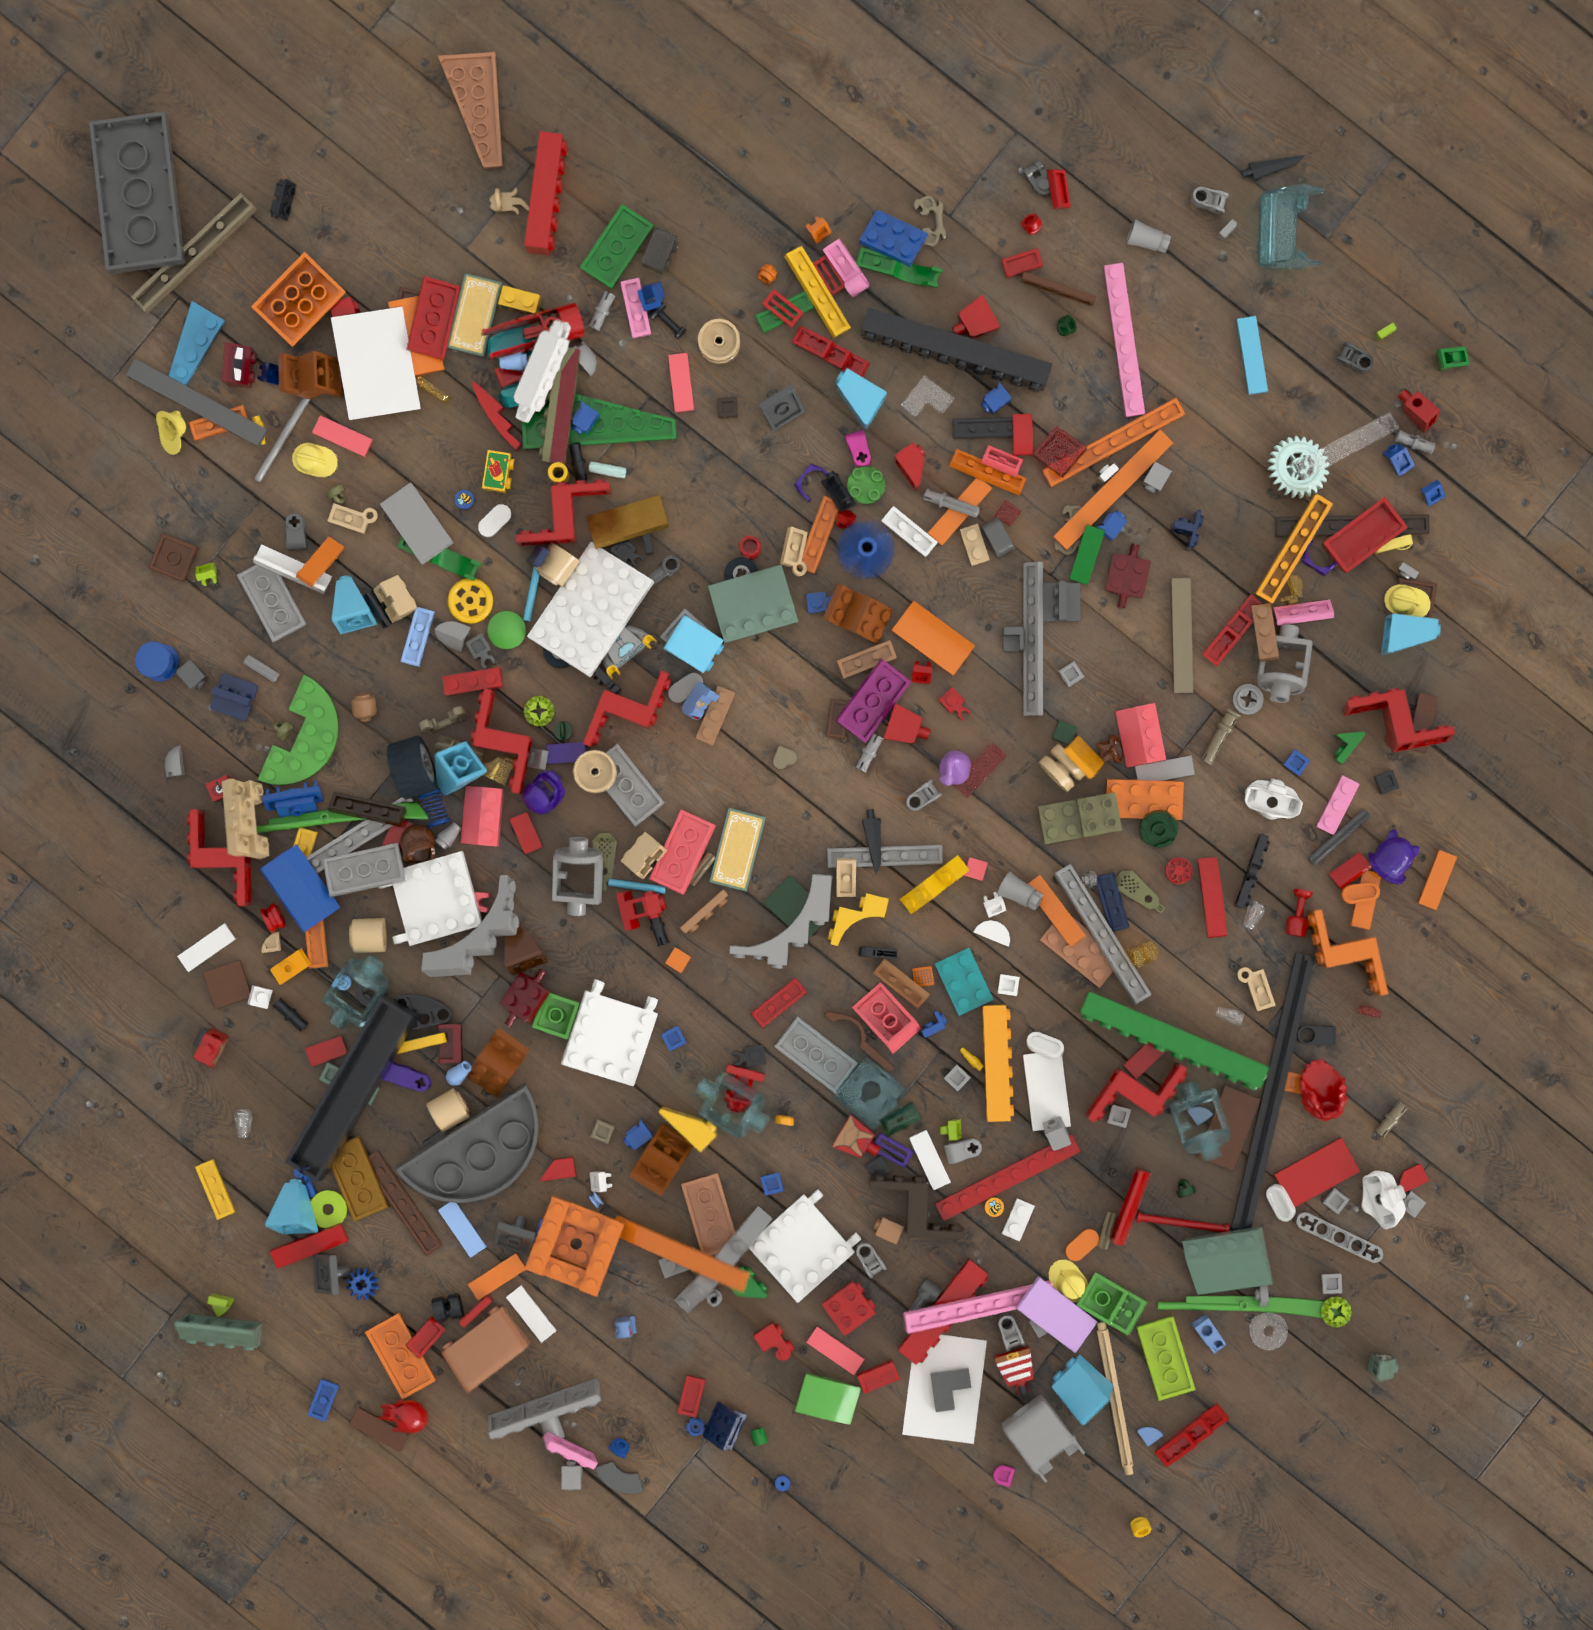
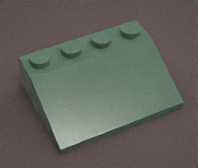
[708,564,798,643]
[1182,1226,1273,1295]
[175,1313,263,1351]

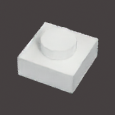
[1098,464,1119,483]
[997,974,1020,996]
[247,985,273,1009]

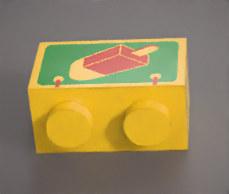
[498,285,542,315]
[482,450,515,494]

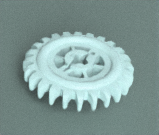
[1267,436,1329,499]

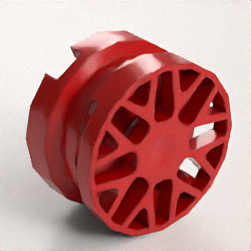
[1165,857,1193,884]
[260,903,286,933]

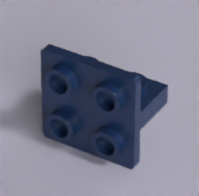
[1170,510,1204,551]
[210,673,258,721]
[703,1402,747,1451]

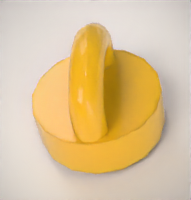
[1130,1517,1152,1537]

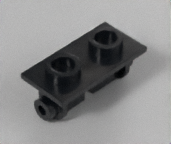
[270,179,297,221]
[821,471,856,512]

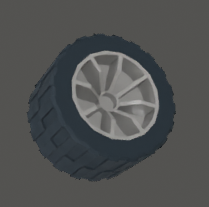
[387,735,437,799]

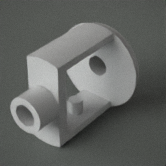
[1257,624,1313,703]
[552,837,603,916]

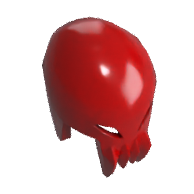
[378,1400,428,1433]

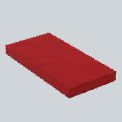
[406,276,461,361]
[1274,1137,1360,1207]

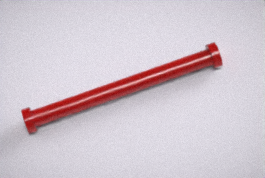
[1136,1211,1230,1232]

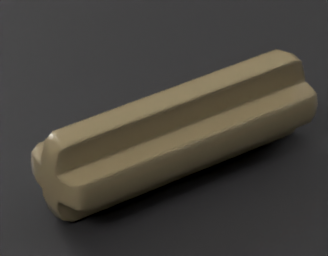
[690,852,716,886]
[1097,1212,1117,1249]

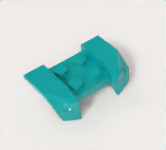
[487,325,547,408]

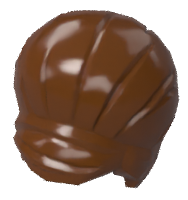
[400,824,435,863]

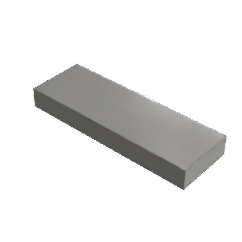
[1134,756,1195,780]

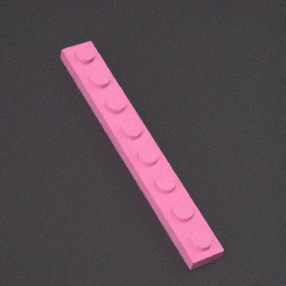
[1103,263,1145,417]
[903,1281,1053,1333]

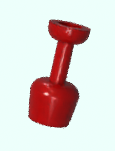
[738,536,761,560]
[1286,889,1313,937]

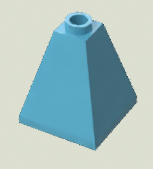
[332,575,377,634]
[435,741,487,796]
[265,1179,318,1235]

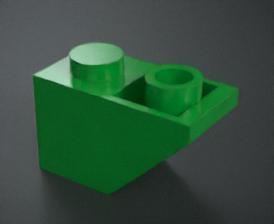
[730,1264,768,1298]

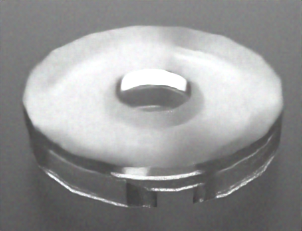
[1249,1312,1288,1350]

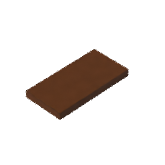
[1197,1085,1261,1171]

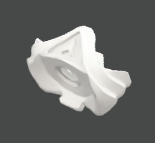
[1245,778,1303,819]
[1362,1171,1406,1229]

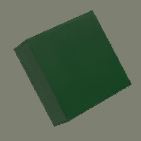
[1052,720,1077,745]

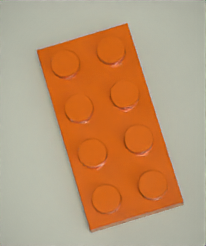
[1106,779,1184,820]
[365,1313,437,1399]

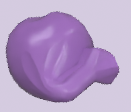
[939,750,971,786]

